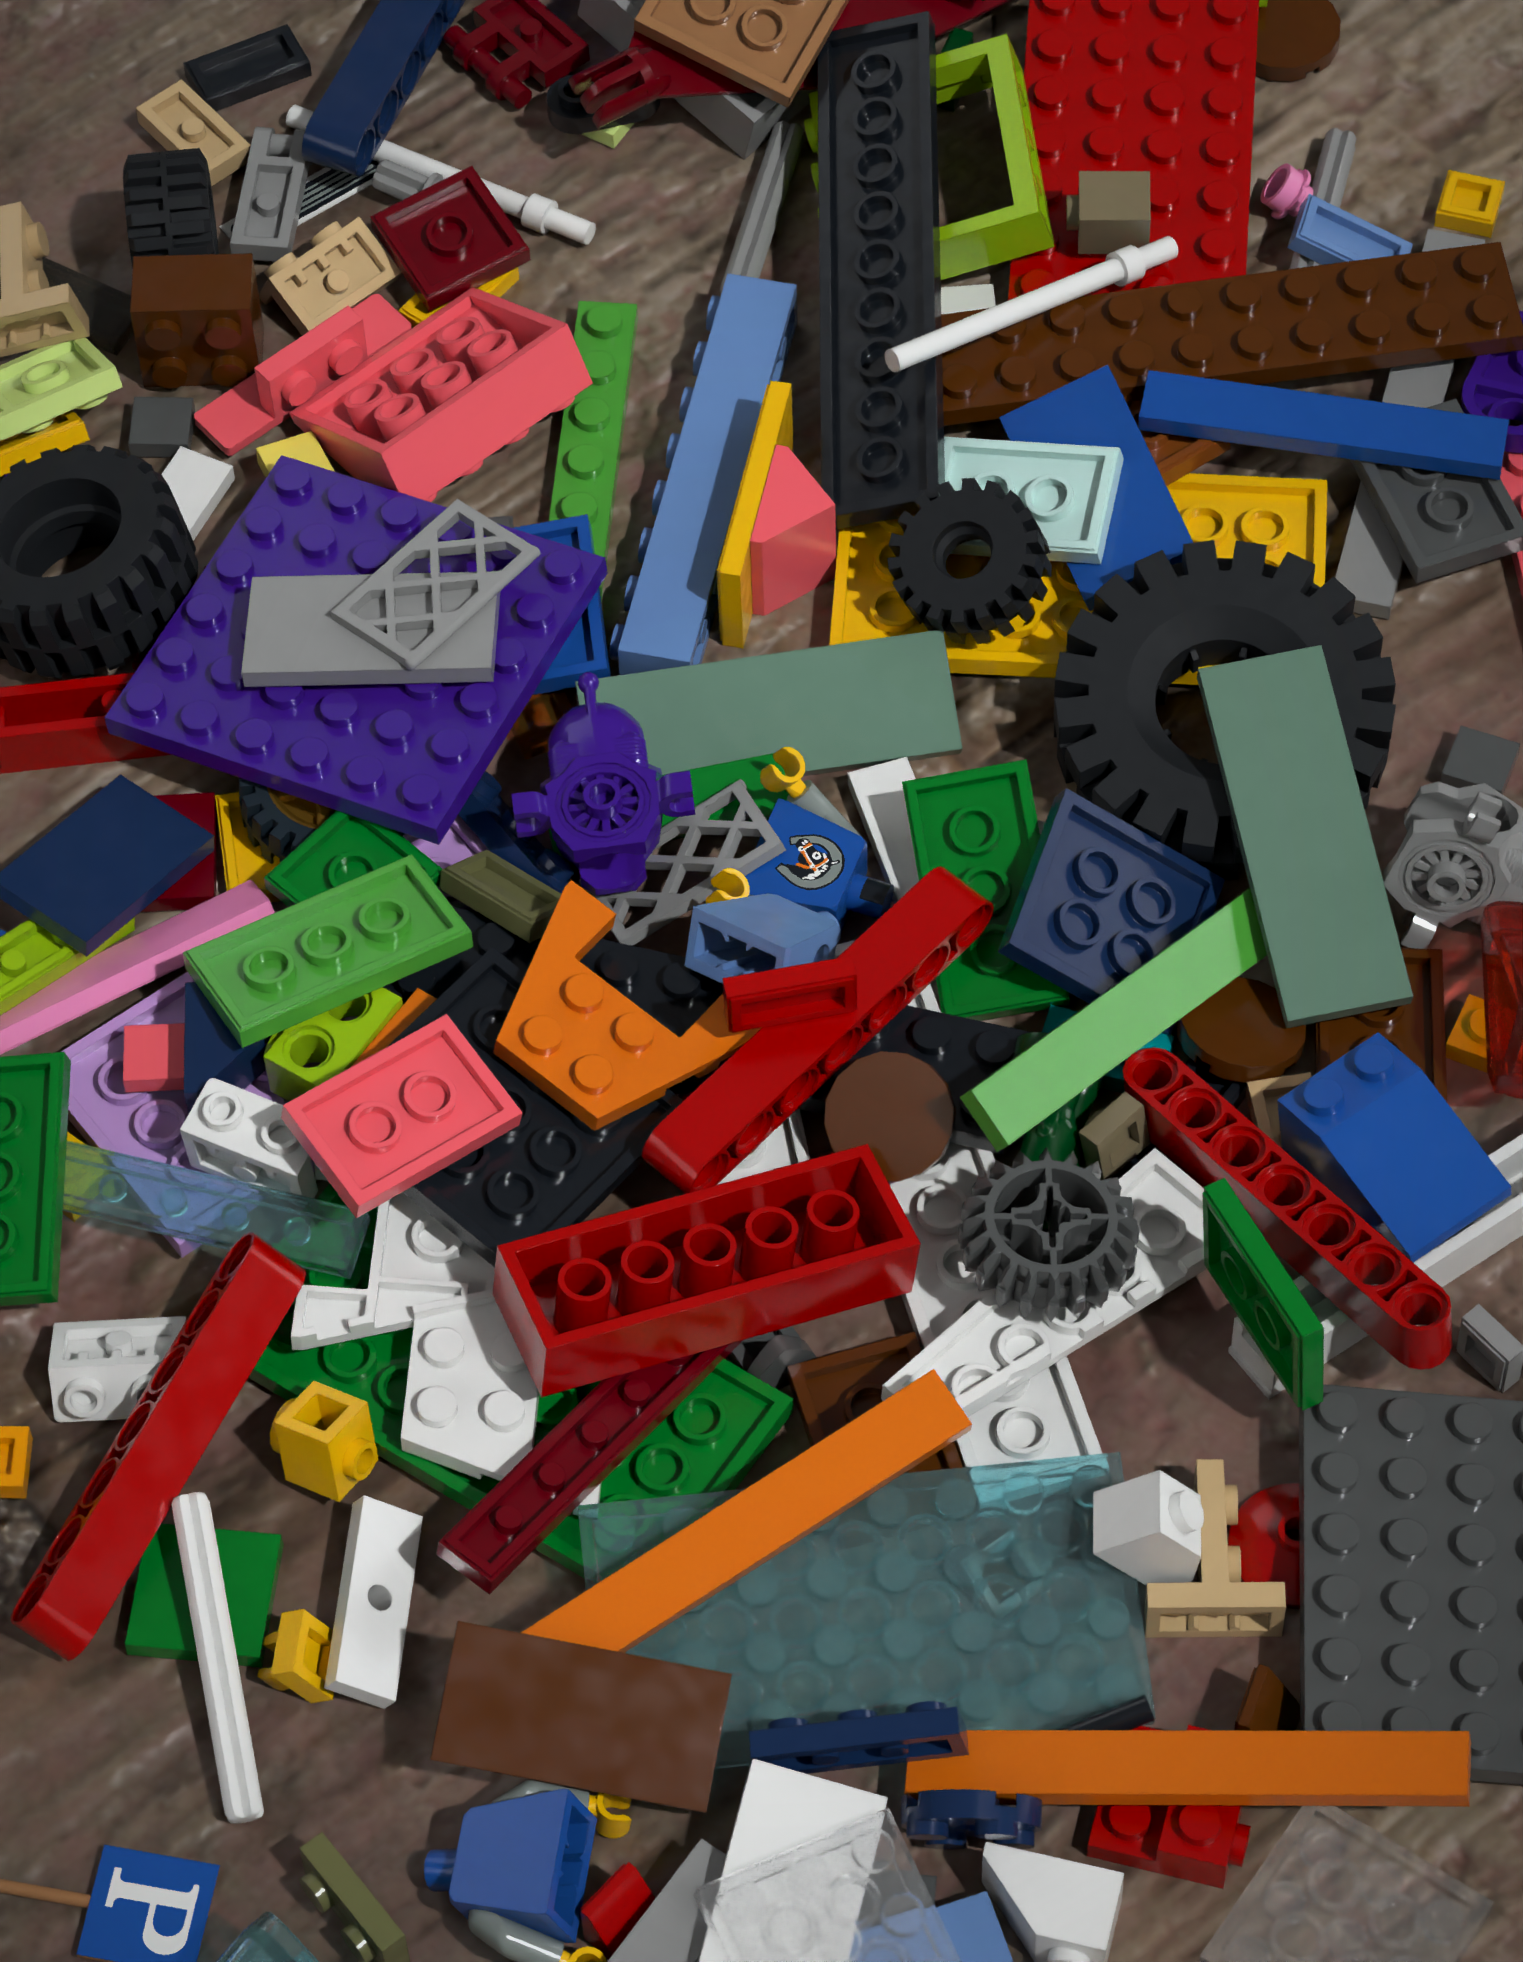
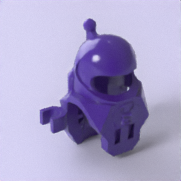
[511,672,696,896]

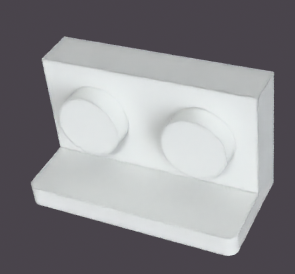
[180,1078,318,1212]
[48,1316,187,1422]

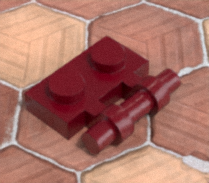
[443,0,590,109]

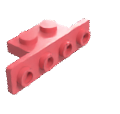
[194,294,412,456]

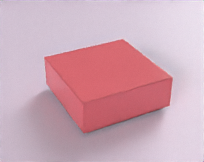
[123,1023,185,1093]

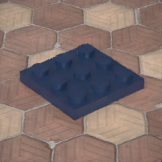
[998,788,1225,1035]

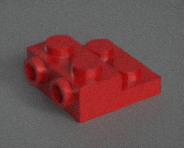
[1087,1725,1251,1889]

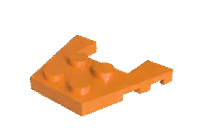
[493,880,761,1131]

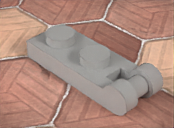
[230,126,312,262]

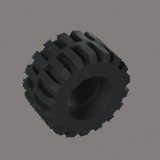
[123,148,219,269]

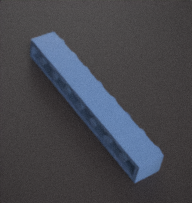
[610,273,797,675]

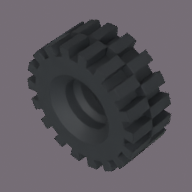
[887,478,1052,644]

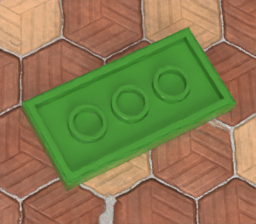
[183,854,473,1048]

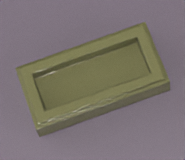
[440,849,561,943]

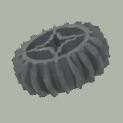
[958,1147,1140,1322]

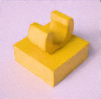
[257,1609,334,1703]

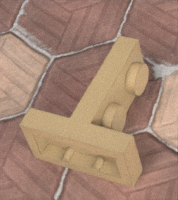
[0,201,90,357]
[1144,1459,1286,1638]

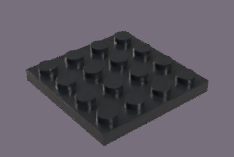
[387,947,683,1268]

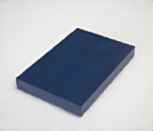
[0,774,214,957]

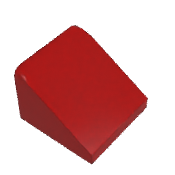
[581,1862,655,1960]

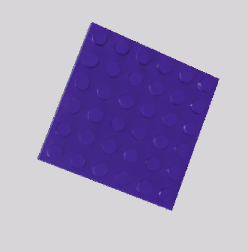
[104,455,608,845]

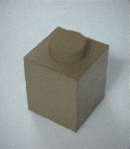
[1066,171,1151,254]

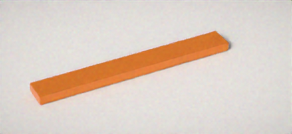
[521,1369,972,1653]
[904,1730,1471,1807]

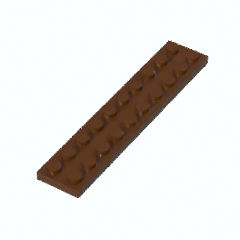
[941,242,1523,426]

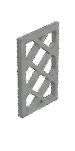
[331,499,541,671]
[578,779,786,946]

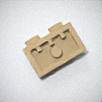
[259,217,402,336]

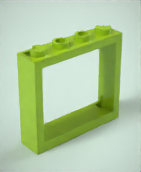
[804,33,1055,280]

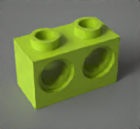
[263,987,403,1101]

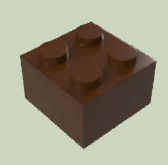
[130,253,264,388]

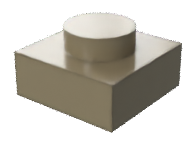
[1079,1092,1151,1180]

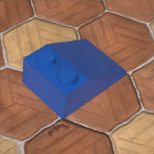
[1277,1032,1512,1263]

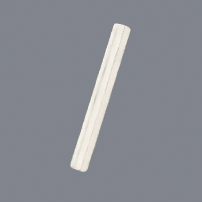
[171,1492,264,1824]

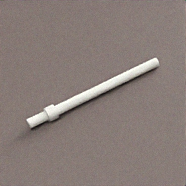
[286,104,596,245]
[885,236,1179,372]

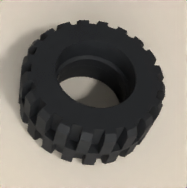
[0,445,198,679]

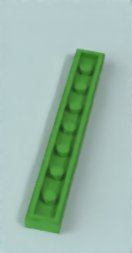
[960,887,1267,1152]

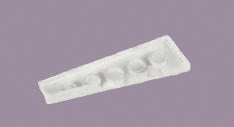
[881,1148,1207,1417]

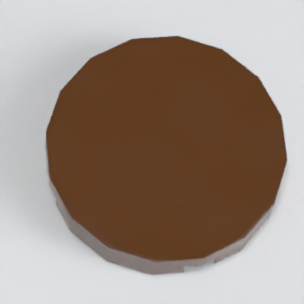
[1256,0,1341,82]
[1176,977,1306,1083]
[824,1051,956,1182]

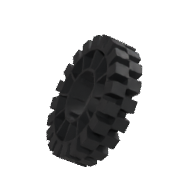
[1053,540,1396,879]

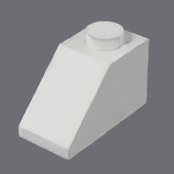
[1093,1470,1204,1585]
[982,1842,1124,1962]

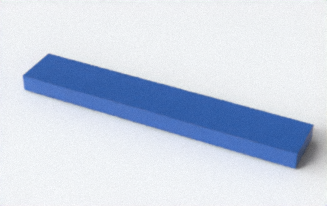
[1138,370,1509,480]

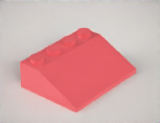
[289,287,593,502]

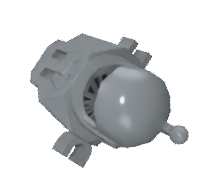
[1383,781,1523,949]

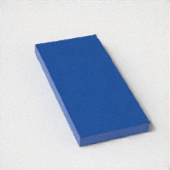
[999,365,1194,611]

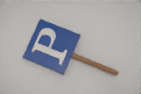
[0,1845,220,1962]

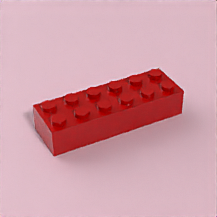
[493,1144,921,1397]

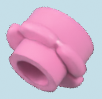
[1260,163,1313,220]

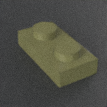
[299,1832,410,1962]

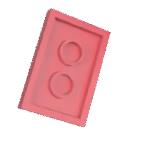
[281,1014,523,1218]

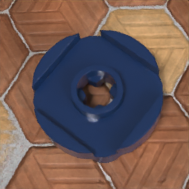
[900,1789,1042,1850]

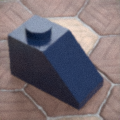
[184,982,272,1114]

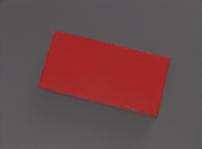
[722,956,857,1033]

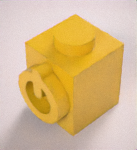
[270,1381,379,1502]

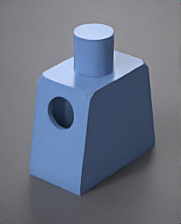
[684,893,841,984]

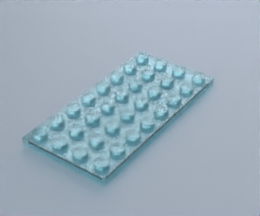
[578,1452,1156,1769]

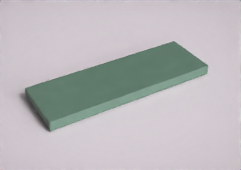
[575,630,963,776]
[1197,645,1413,1028]

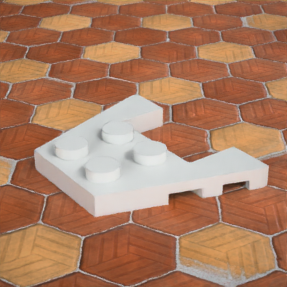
[291,1163,496,1350]
[400,1302,601,1520]

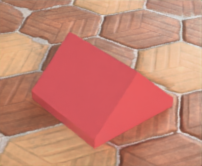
[750,445,836,616]

